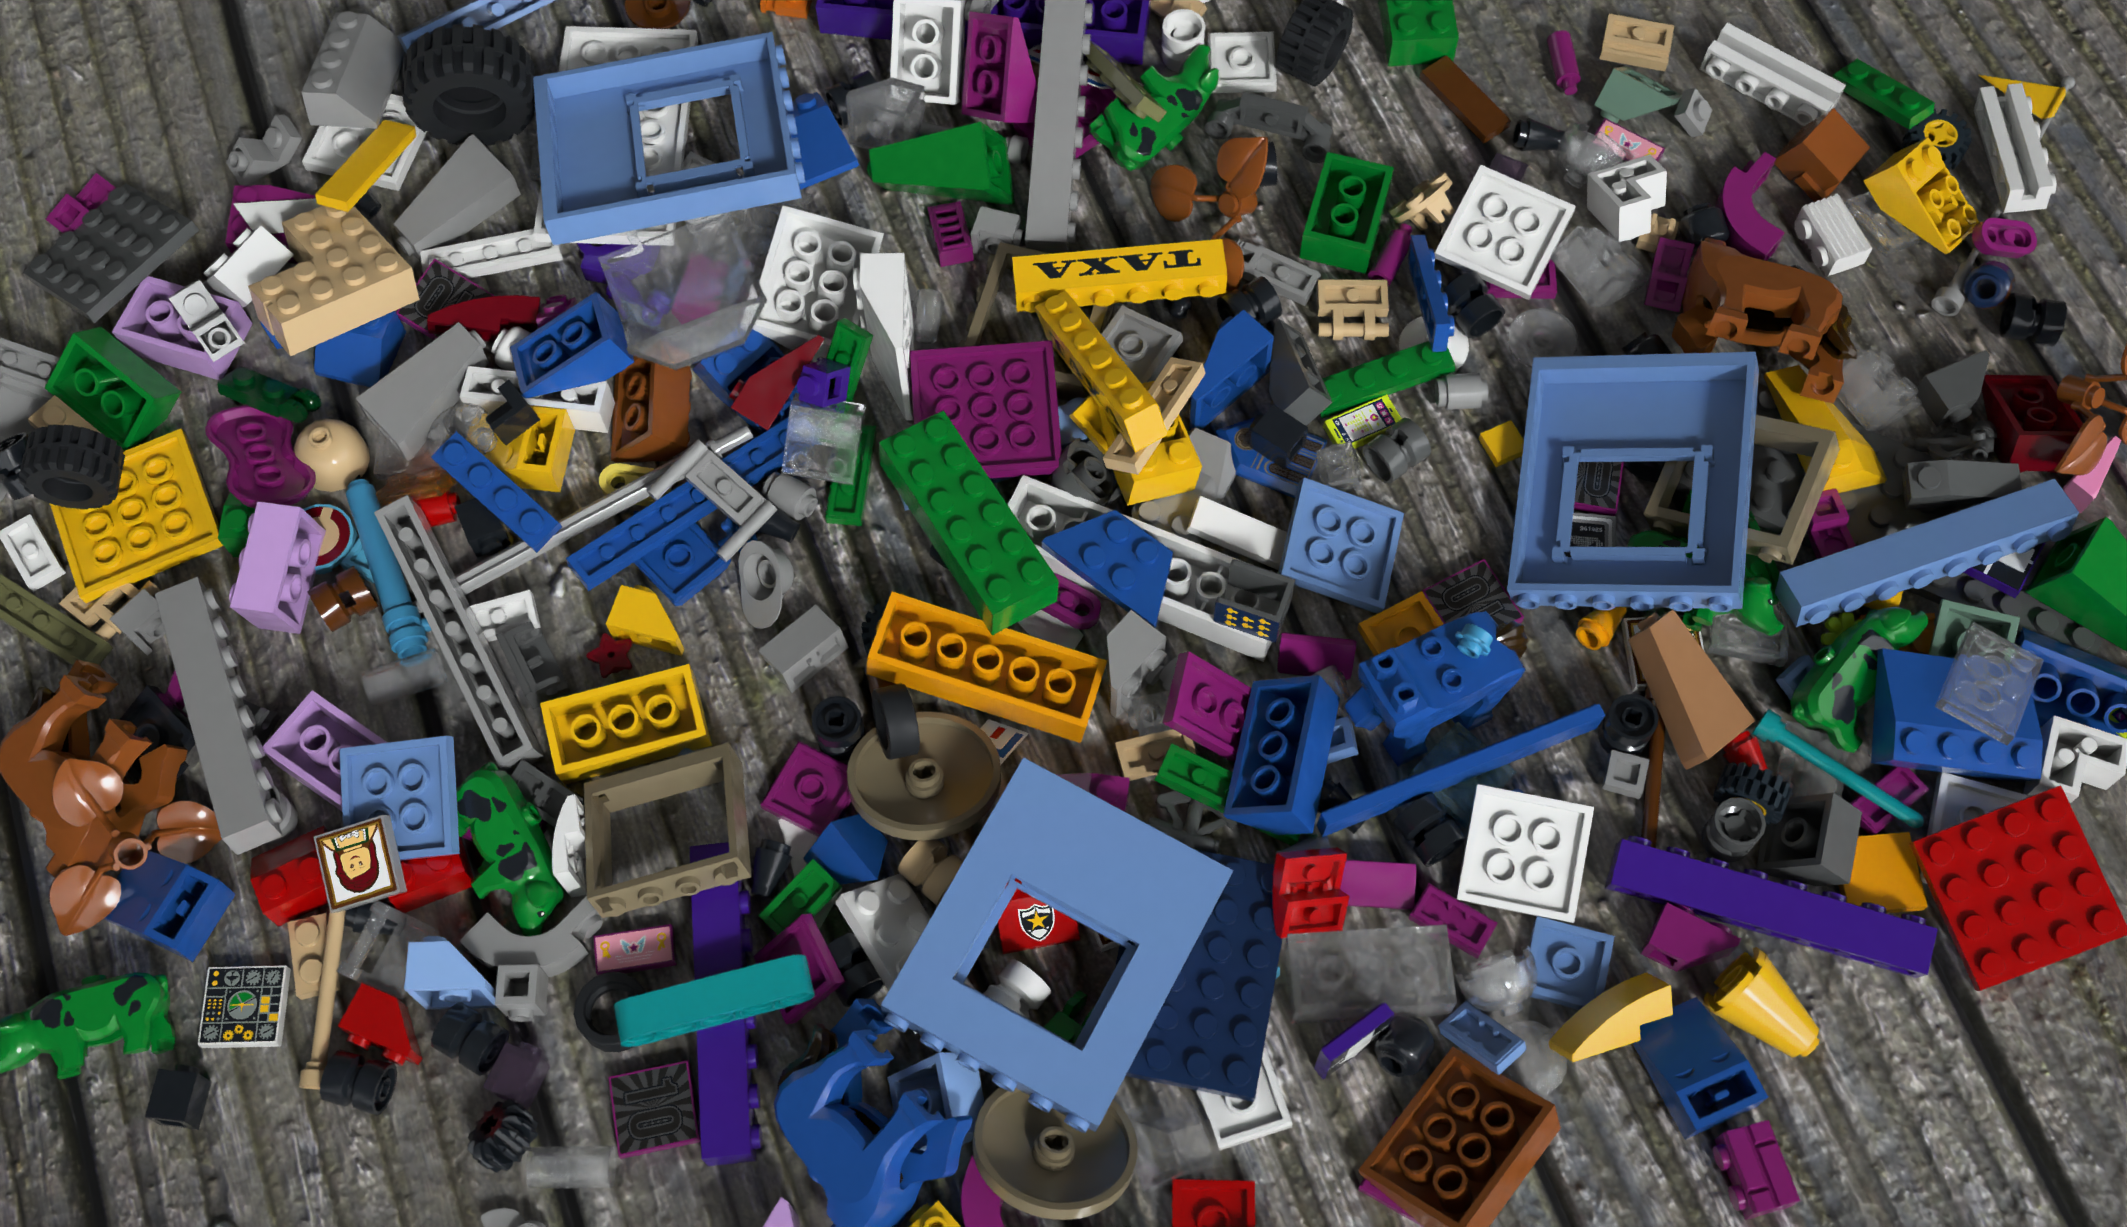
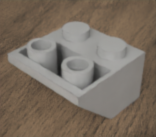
[1106,610,1167,718]

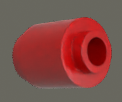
[412,486,461,527]

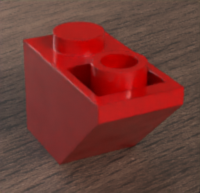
[338,983,422,1066]

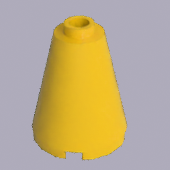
[1703,947,1820,1058]

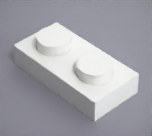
[0,514,66,592]
[470,590,541,642]

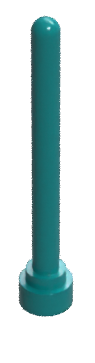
[1751,709,1924,828]

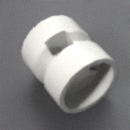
[1161,9,1205,72]
[983,959,1051,1019]

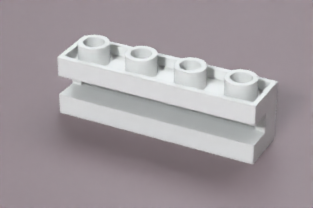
[1700,23,1846,126]
[1974,83,2056,213]

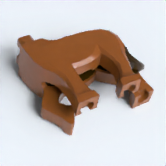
[1672,238,1857,404]
[0,659,188,878]

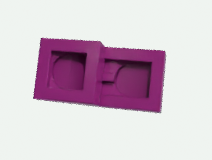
[45,173,116,233]
[1644,237,1695,312]
[1807,489,1856,559]

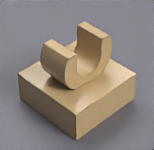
[1635,213,1679,253]

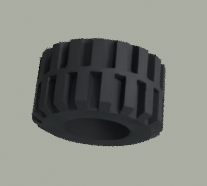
[1277,0,1353,87]
[19,425,125,509]

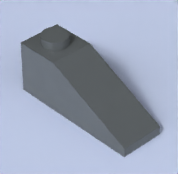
[1269,320,1333,426]
[1901,460,2022,510]

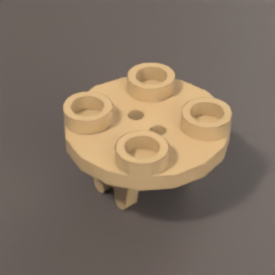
[1389,172,1454,231]

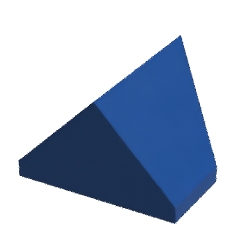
[803,814,888,884]

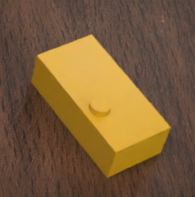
[540,664,712,785]

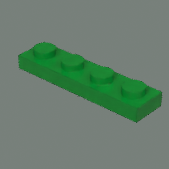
[1320,341,1455,419]
[1154,743,1300,846]

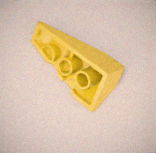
[1763,365,1887,493]

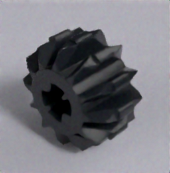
[467,1099,538,1173]

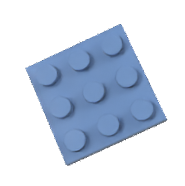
[1278,478,1404,614]
[339,736,460,860]

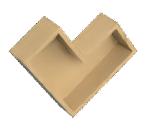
[248,206,419,356]

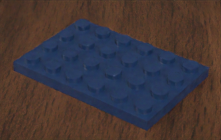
[1115,850,1283,1102]

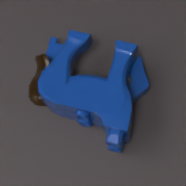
[1344,611,1529,767]
[774,999,973,1227]

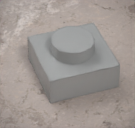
[1674,88,1712,138]
[1602,750,1650,799]

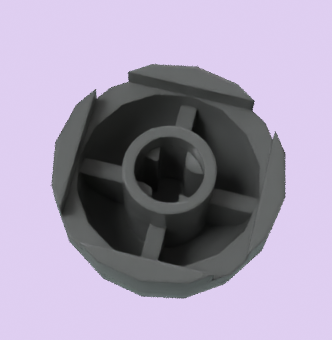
[1050,438,1121,507]

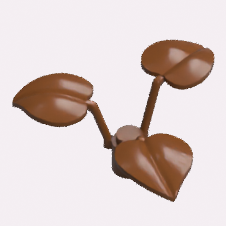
[1150,137,1268,297]
[2054,344,2127,475]
[49,758,222,936]

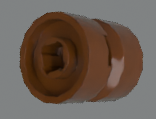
[307,566,379,632]

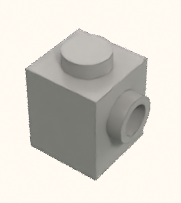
[495,964,548,1022]

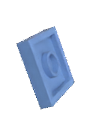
[1519,916,1615,1010]

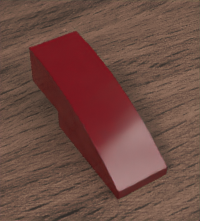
[427,295,540,342]

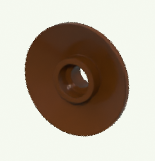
[625,0,690,29]

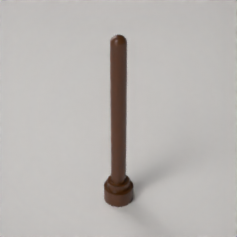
[1641,685,1666,848]

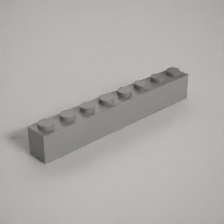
[1025,0,1093,254]
[374,495,545,775]
[155,577,283,855]

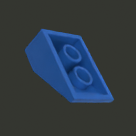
[788,92,859,190]
[510,292,634,399]
[1189,309,1274,431]

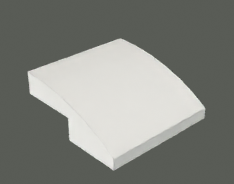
[552,794,587,898]

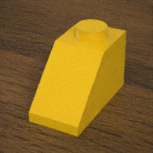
[606,585,684,656]

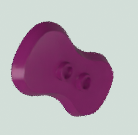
[205,405,316,509]

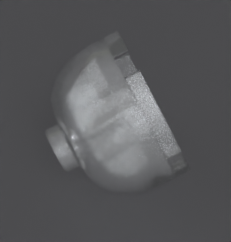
[1557,122,1627,188]
[1454,945,1538,1017]

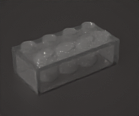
[1284,925,1457,1024]

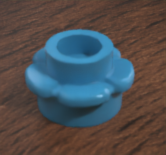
[1455,624,1493,659]

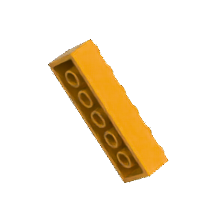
[866,591,1108,743]

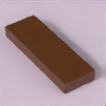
[1420,55,1511,143]

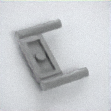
[646,439,777,563]

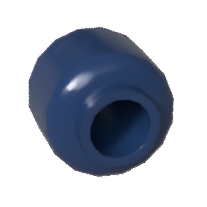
[1964,261,2015,309]

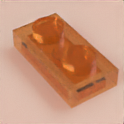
[375,467,457,506]

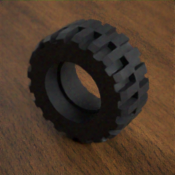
[403,24,535,146]

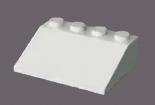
[747,205,884,362]
[853,253,914,420]

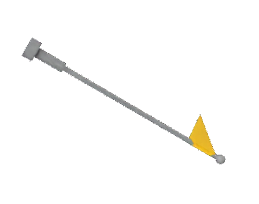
[1931,75,2075,316]

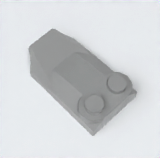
[1131,428,1236,544]

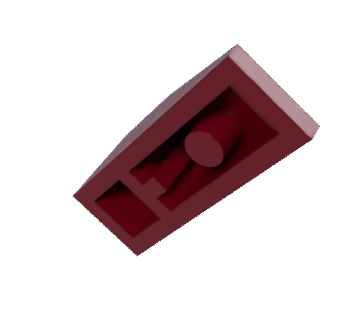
[729,335,825,431]

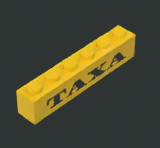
[1012,239,1228,313]
[1034,290,1168,452]

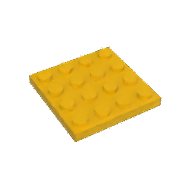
[50,428,223,603]

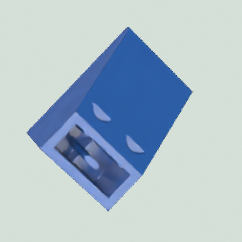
[692,321,812,435]
[104,851,236,962]
[1632,997,1768,1140]

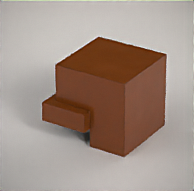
[1774,108,1870,203]

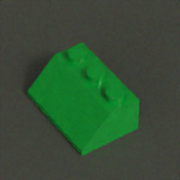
[45,327,181,451]

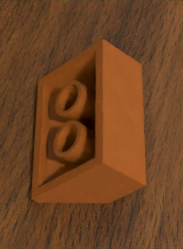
[611,341,692,463]

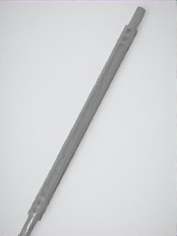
[412,425,753,614]

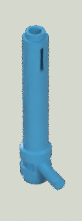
[346,479,432,660]

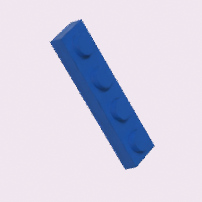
[1407,235,1455,352]
[431,431,562,553]

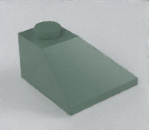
[1594,66,1682,123]
[1928,599,2020,666]

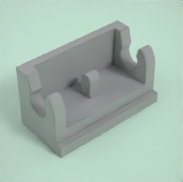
[758,604,849,693]

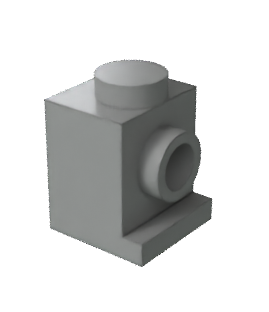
[971,206,1025,255]
[110,589,165,656]

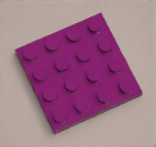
[910,340,1062,478]

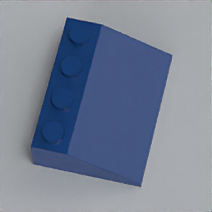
[1871,648,2043,782]

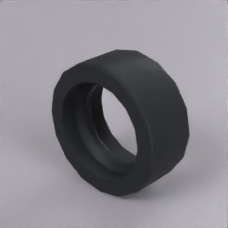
[872,683,920,760]
[574,972,647,1052]

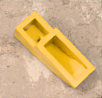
[1549,972,1673,1062]

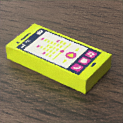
[1323,395,1402,455]

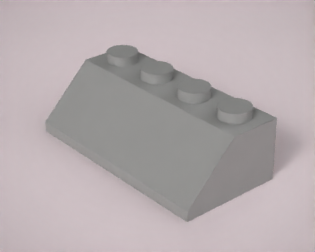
[301,11,406,129]

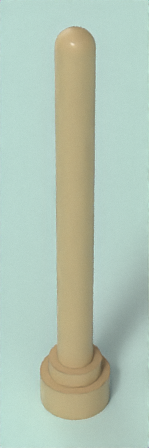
[299,910,346,1090]

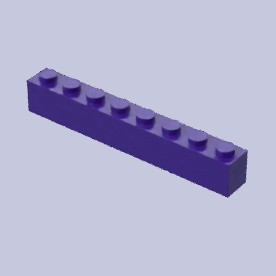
[1605,836,1938,978]
[689,842,763,1166]

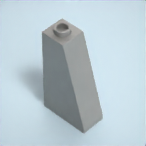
[394,134,521,262]
[355,322,489,461]

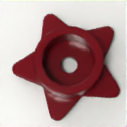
[586,633,633,678]

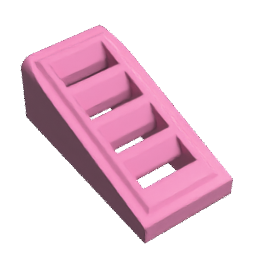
[2062,436,2122,513]

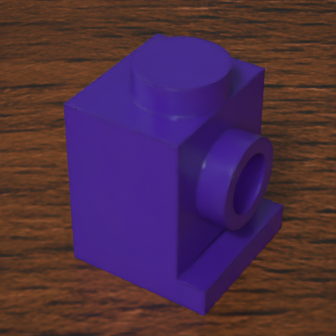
[797,357,851,408]

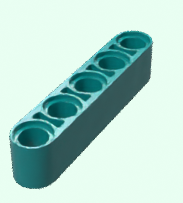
[614,955,815,1047]

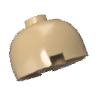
[294,418,370,492]

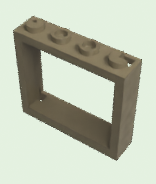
[958,242,1115,401]
[1644,415,1840,565]
[584,742,751,918]

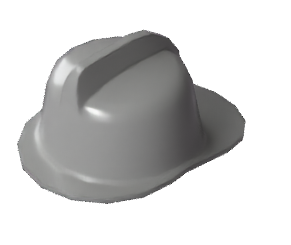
[738,540,794,629]

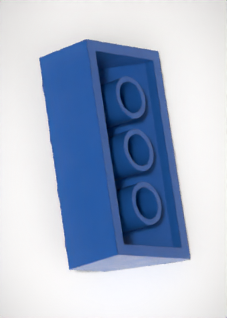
[2009,627,2127,736]
[1223,675,1340,835]

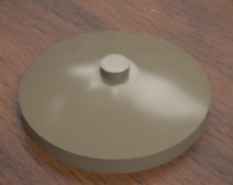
[847,711,1001,841]
[972,1087,1138,1220]

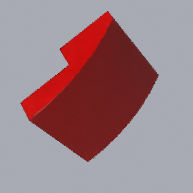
[1272,847,1349,938]

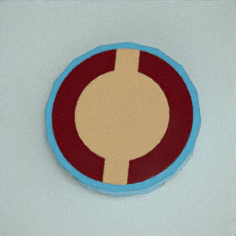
[303,504,358,574]

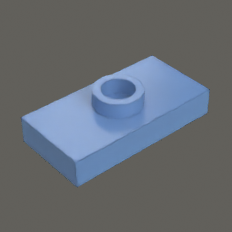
[1438,1001,1527,1075]

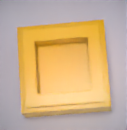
[1478,420,1524,468]

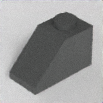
[1914,350,1990,427]

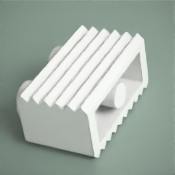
[1794,194,1873,277]

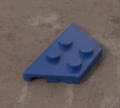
[1041,510,1173,628]

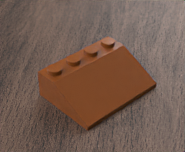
[1358,1046,1561,1227]

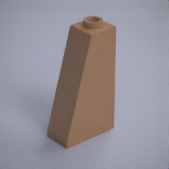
[1628,609,1755,770]

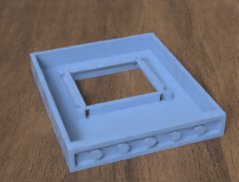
[533,32,806,246]
[1507,352,1759,612]
[881,757,1233,1133]

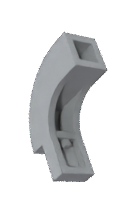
[459,896,604,978]

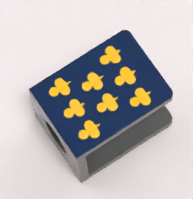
[1213,559,1296,643]

